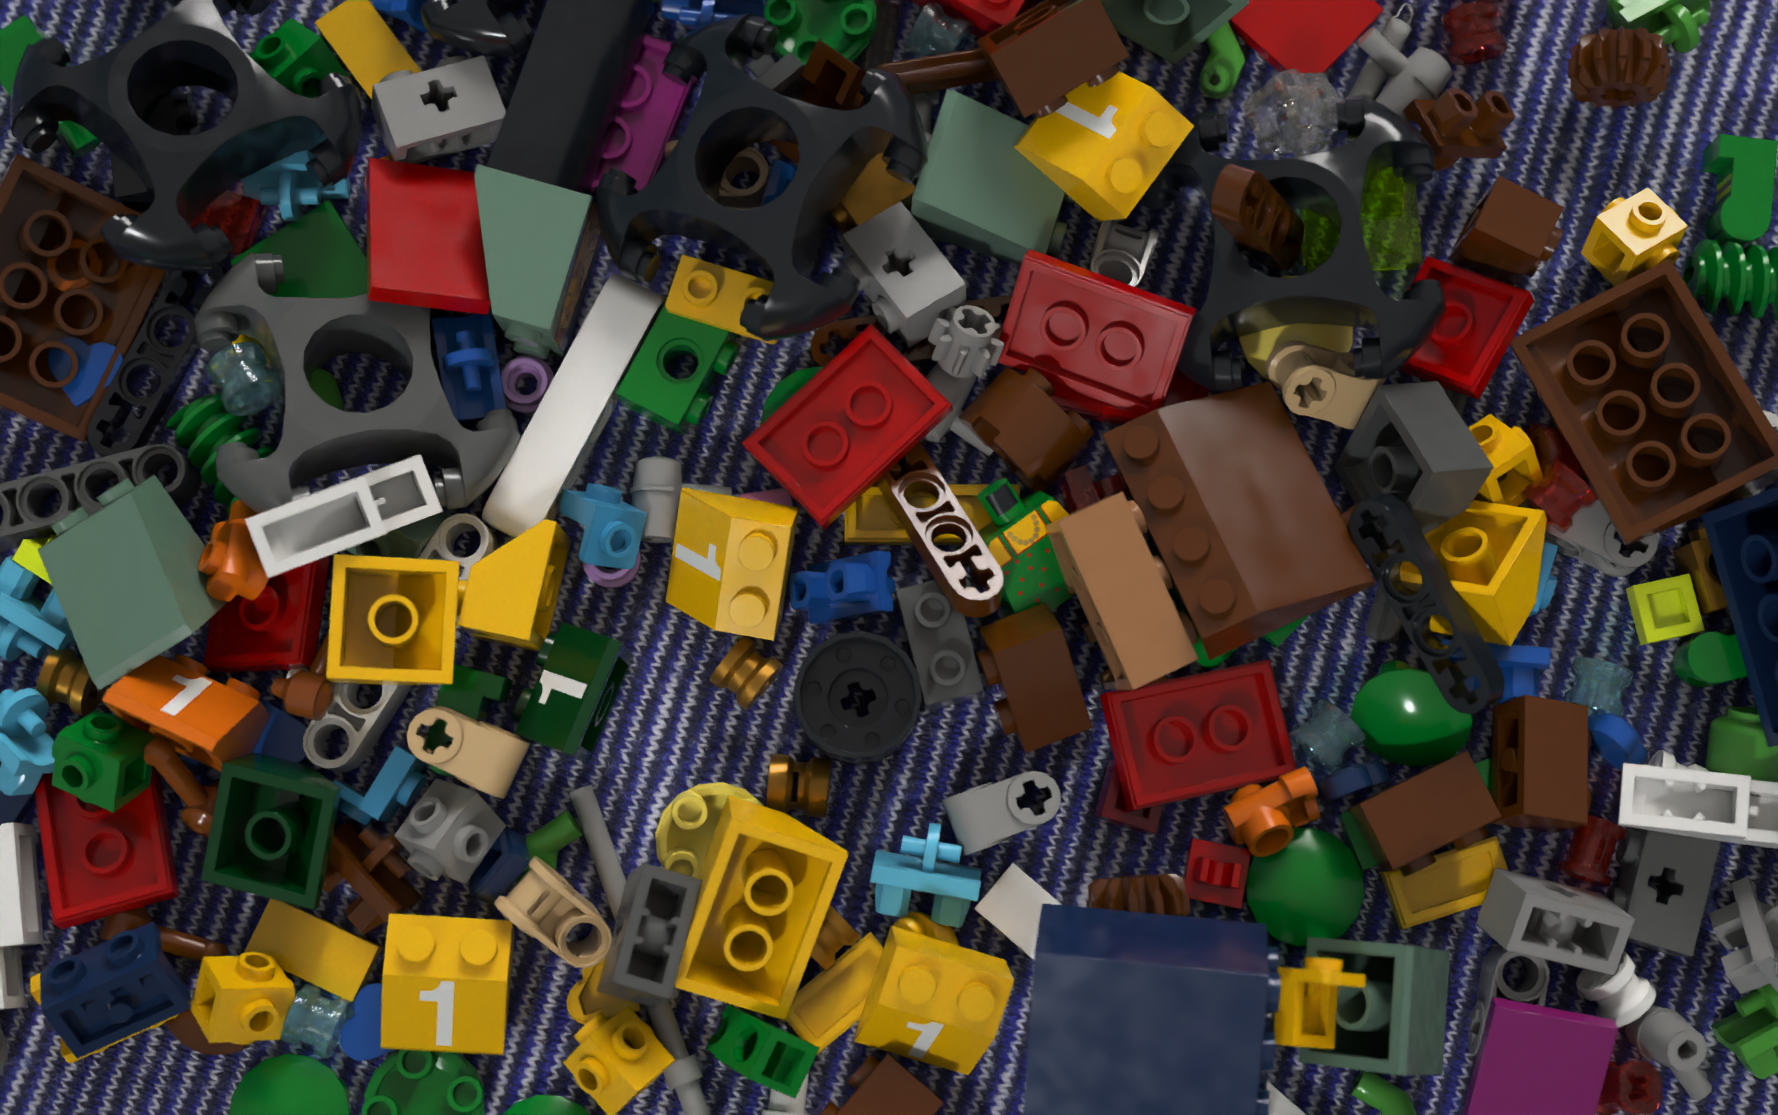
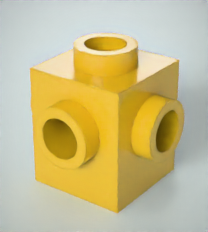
[1581,188,1688,287]
[1468,414,1546,506]
[190,951,295,1045]
[563,1005,675,1115]

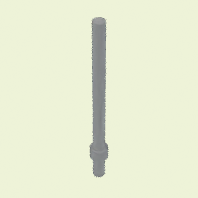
[569,785,710,1115]

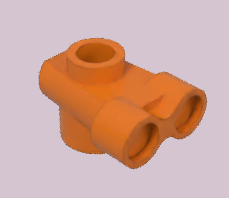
[198,500,269,602]
[1223,766,1320,857]

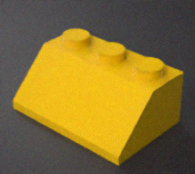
[674,795,848,1021]

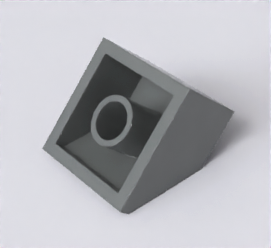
[1334,381,1493,554]

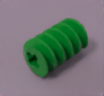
[1682,239,1778,321]
[166,390,275,518]

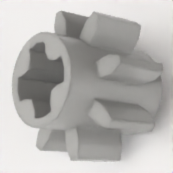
[928,305,1005,378]

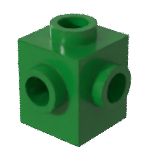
[249,18,349,98]
[52,710,157,813]

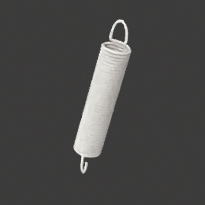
[1348,3,1413,100]

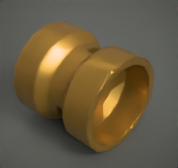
[766,754,831,818]

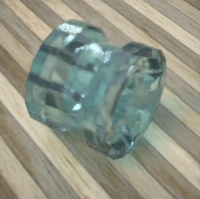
[905,1,972,57]
[206,342,282,416]
[1563,657,1633,718]
[1289,699,1366,773]
[281,984,353,1059]

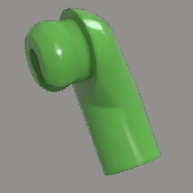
[1199,21,1245,99]

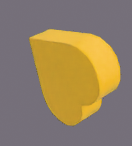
[567,959,643,1025]

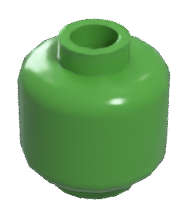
[1705,706,1778,782]

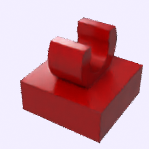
[1183,838,1251,909]

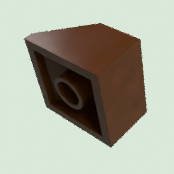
[976,0,1129,118]

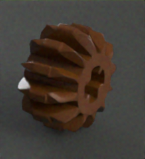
[1568,25,1670,110]
[1086,873,1191,917]

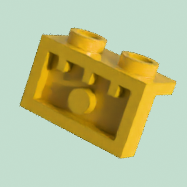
[665,254,779,344]

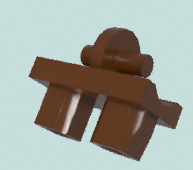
[1403,88,1515,171]
[322,820,423,934]

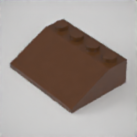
[0,153,166,442]
[1509,259,1778,545]
[1103,381,1375,660]

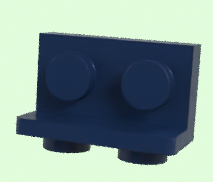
[40,922,191,1059]

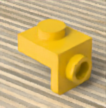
[1274,957,1366,1049]

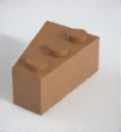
[1044,492,1198,690]

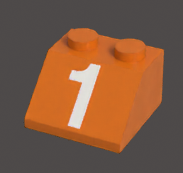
[102,653,271,772]

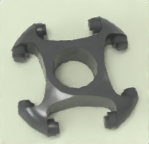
[194,252,520,514]

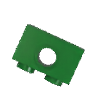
[616,305,740,437]

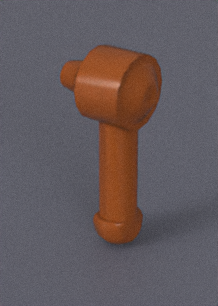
[271,631,334,721]
[143,737,220,837]
[99,906,228,963]

